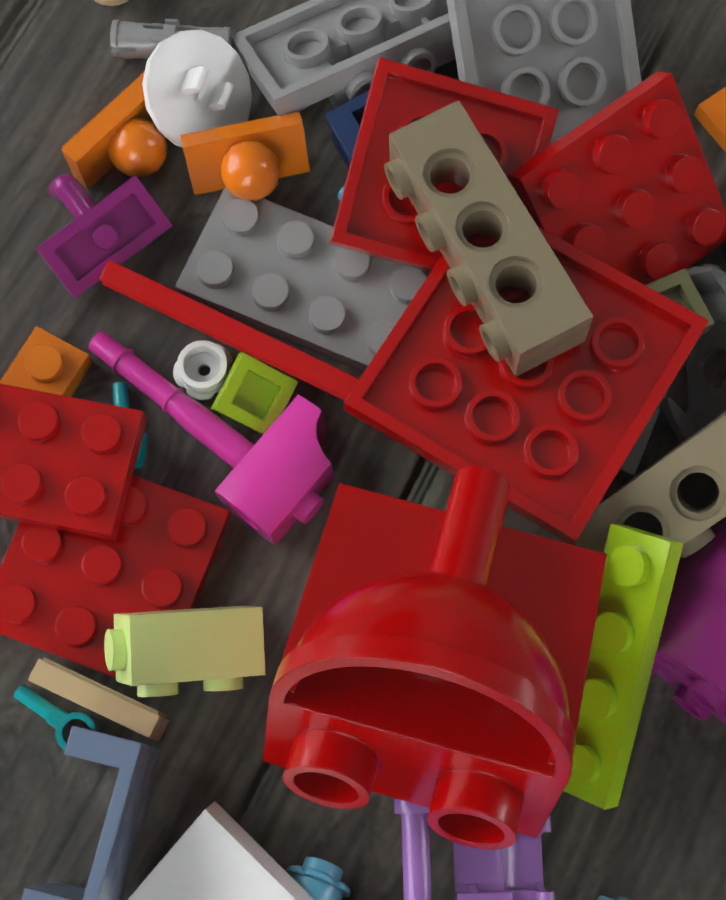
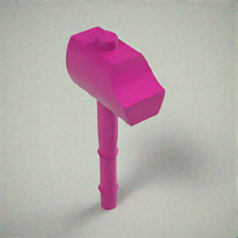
[88,331,335,546]

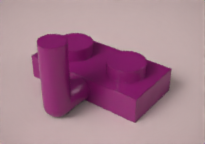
[35,174,173,298]

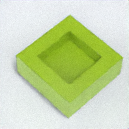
[211,352,298,435]

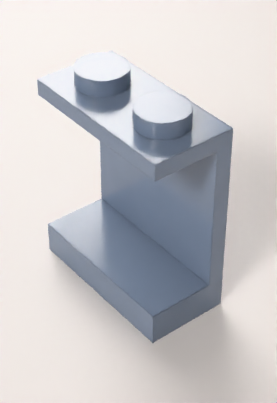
[21,726,163,900]

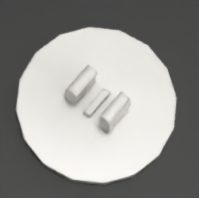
[142,29,252,148]

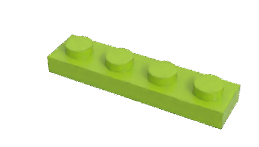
[563,524,684,810]

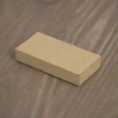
[28,657,169,741]

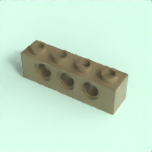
[384,100,593,377]
[567,411,726,559]

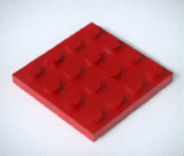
[344,226,709,545]

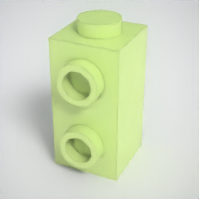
[104,606,265,697]

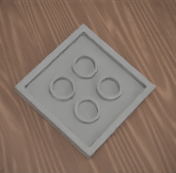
[446,0,641,145]

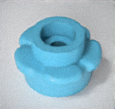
[286,857,351,900]

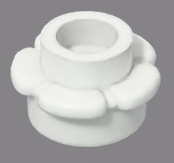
[173,340,233,400]

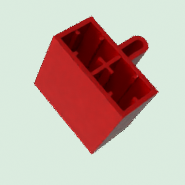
[263,466,607,850]

